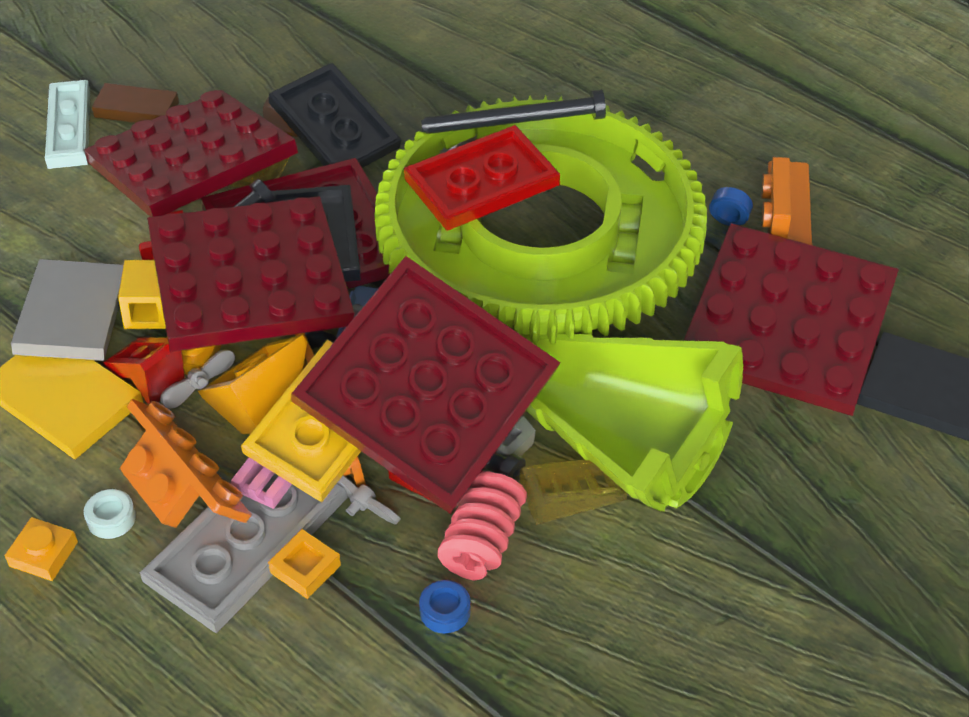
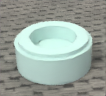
[84,489,136,539]

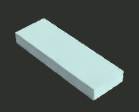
[45,80,90,169]

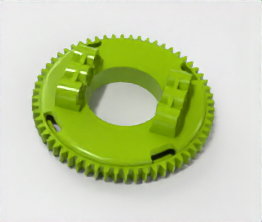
[375,95,707,345]

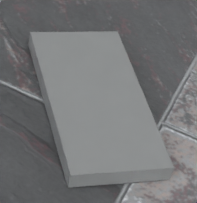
[140,474,347,634]

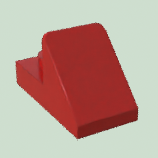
[103,337,185,405]

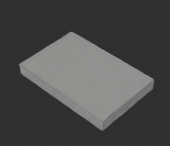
[11,259,123,361]

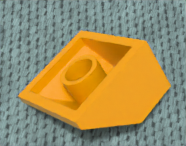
[198,335,307,434]

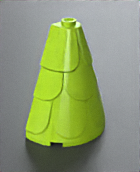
[522,334,743,512]

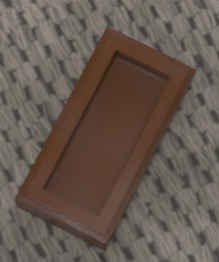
[92,83,179,123]

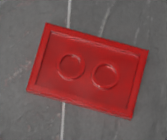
[404,125,560,231]

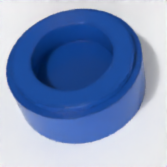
[709,187,753,226]
[419,580,471,634]

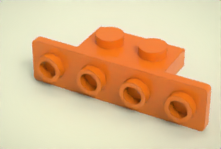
[761,157,812,245]
[119,399,252,528]

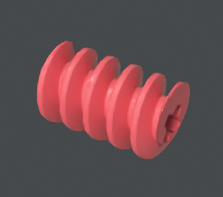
[438,471,527,581]

